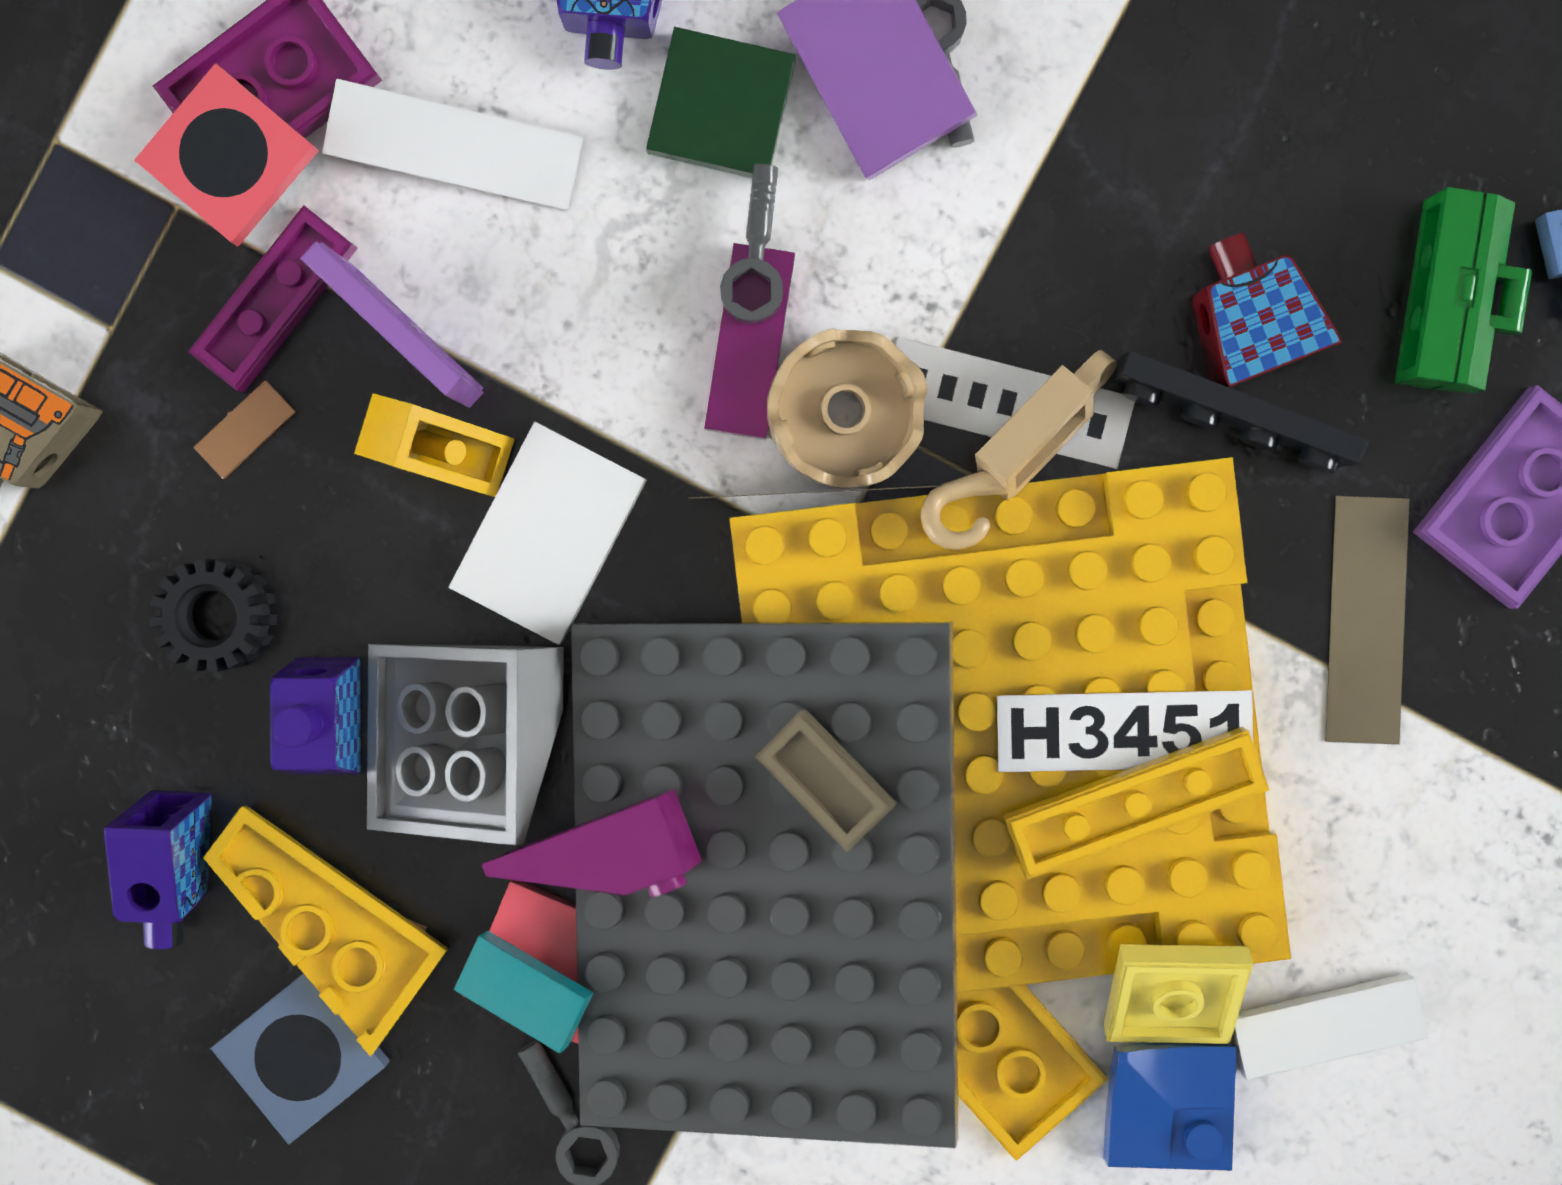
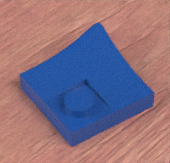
[1103,1041,1236,1171]

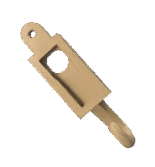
[920,350,1117,550]

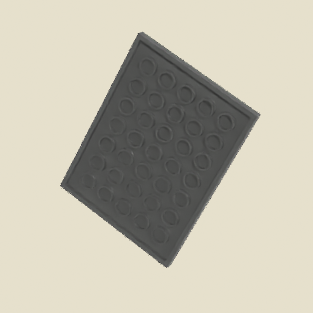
[571,622,959,1148]

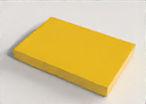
[957,985,1109,1161]

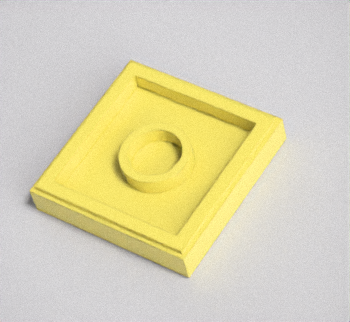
[1103,944,1253,1044]

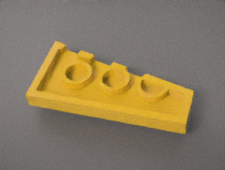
[203,806,449,1057]

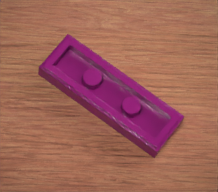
[188,205,358,393]
[704,243,795,440]

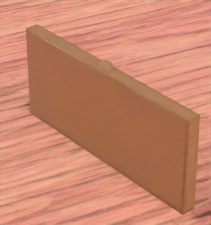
[193,380,296,479]

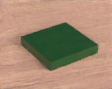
[646,26,796,178]

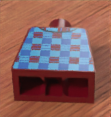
[1193,232,1342,387]

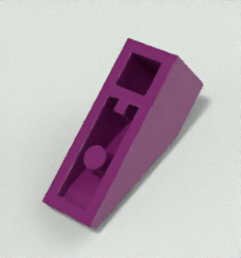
[482,789,702,898]

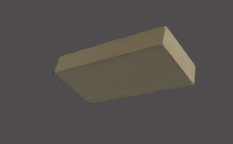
[755,709,897,852]

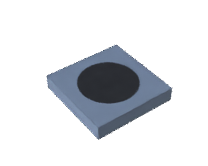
[210,973,390,1145]

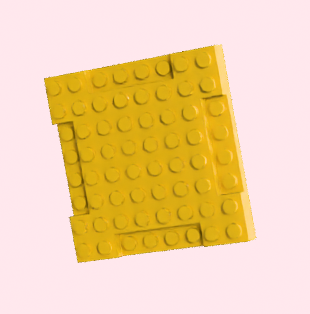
[730,457,1291,993]

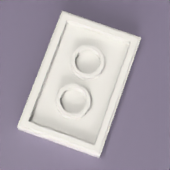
[448,421,647,645]

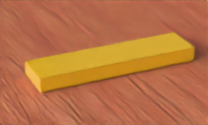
[1002,727,1270,880]

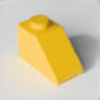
[354,394,515,497]

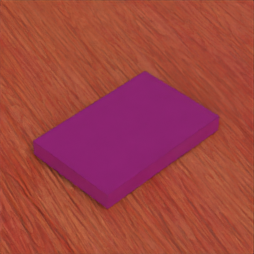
[153,0,382,138]

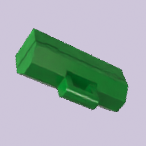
[1394,187,1532,393]

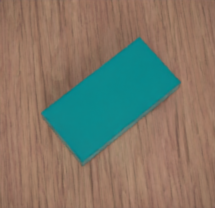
[454,930,594,1054]

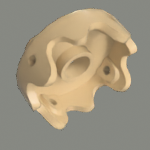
[767,329,927,488]

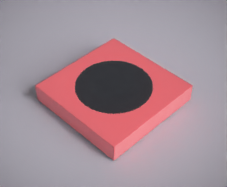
[134,63,319,246]

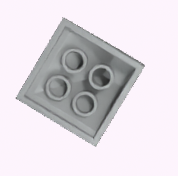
[367,644,564,845]

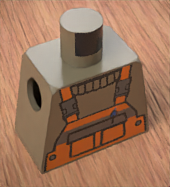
[0,353,103,489]

